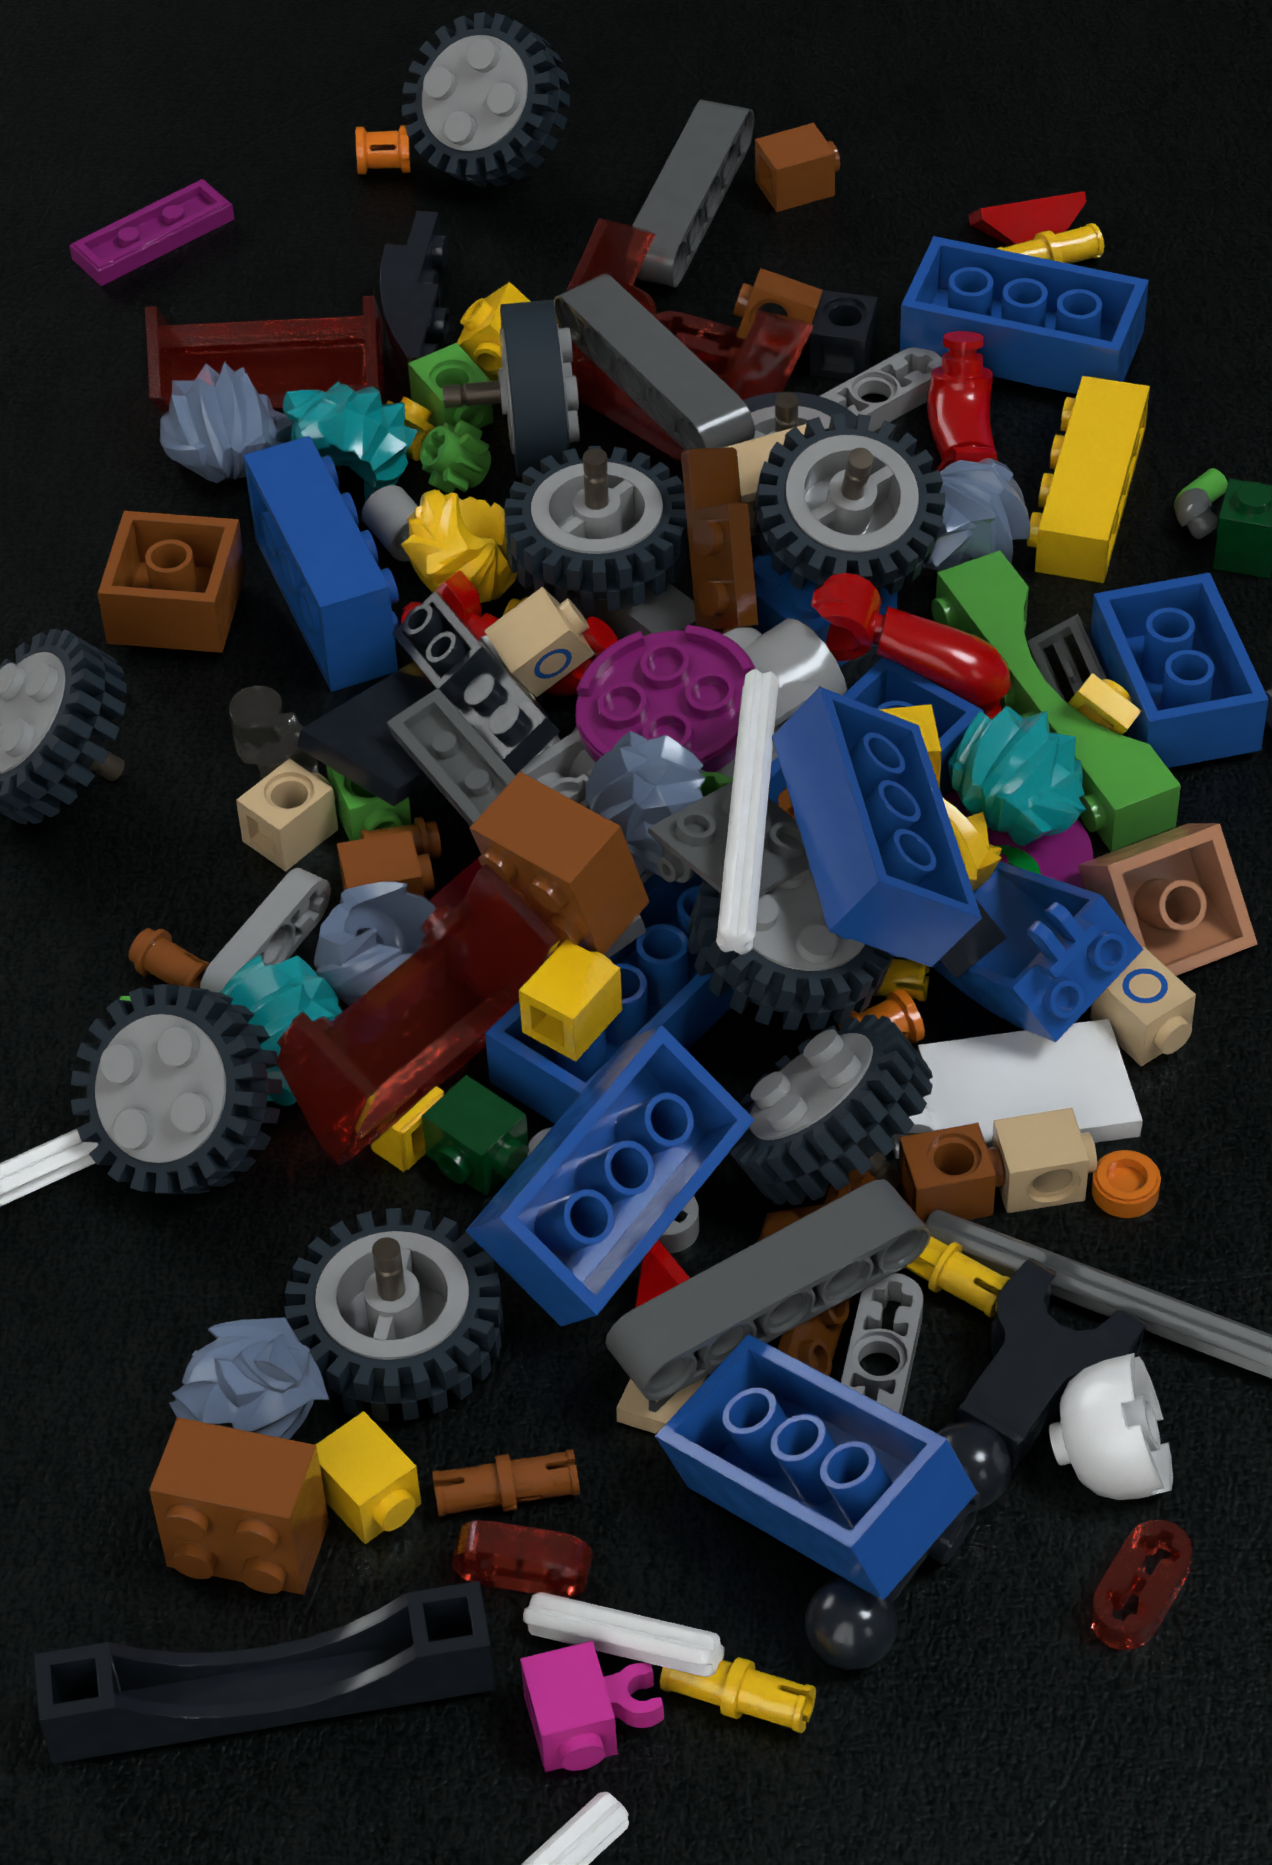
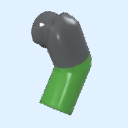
[1174,468,1228,539]

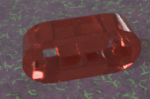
[654,311,752,379]
[451,1520,593,1598]
[1091,1520,1192,1650]

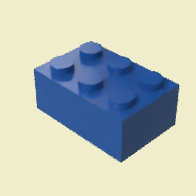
[1090,573,1269,768]

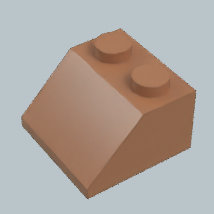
[1078,823,1258,976]

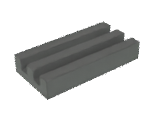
[1027,614,1109,702]

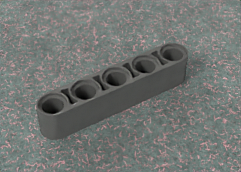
[621,100,754,288]
[553,274,755,450]
[605,1179,931,1401]

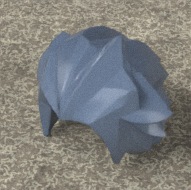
[160,362,293,483]
[923,458,1030,571]
[585,731,706,878]
[314,882,449,1020]
[169,1317,329,1439]

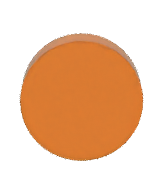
[1092,1150,1161,1218]

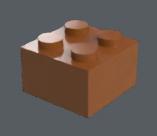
[98,511,246,653]
[470,772,650,955]
[149,1417,329,1595]

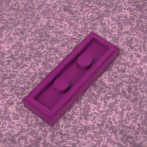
[70,179,234,286]

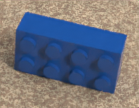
[900,236,1149,394]
[243,436,401,692]
[772,686,982,967]
[466,1025,754,1327]
[655,1334,978,1601]

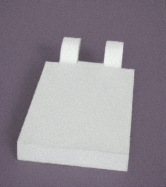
[891,1019,1143,1159]

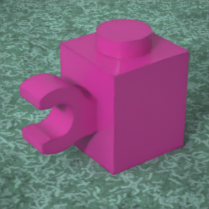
[520,1641,664,1772]

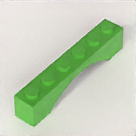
[931,550,1181,852]

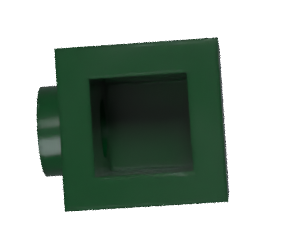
[1213,478,1272,579]
[422,1075,529,1196]

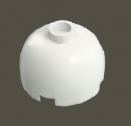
[1049,1353,1173,1500]

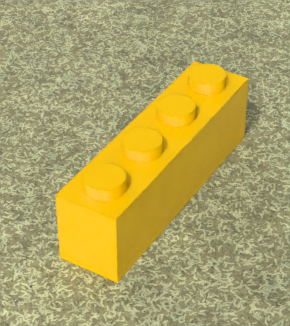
[1027,376,1150,583]

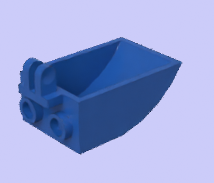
[932,861,1144,1042]

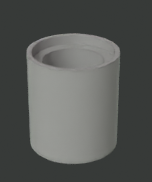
[362,485,418,562]

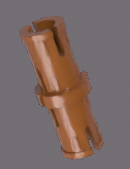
[432,1449,580,1517]

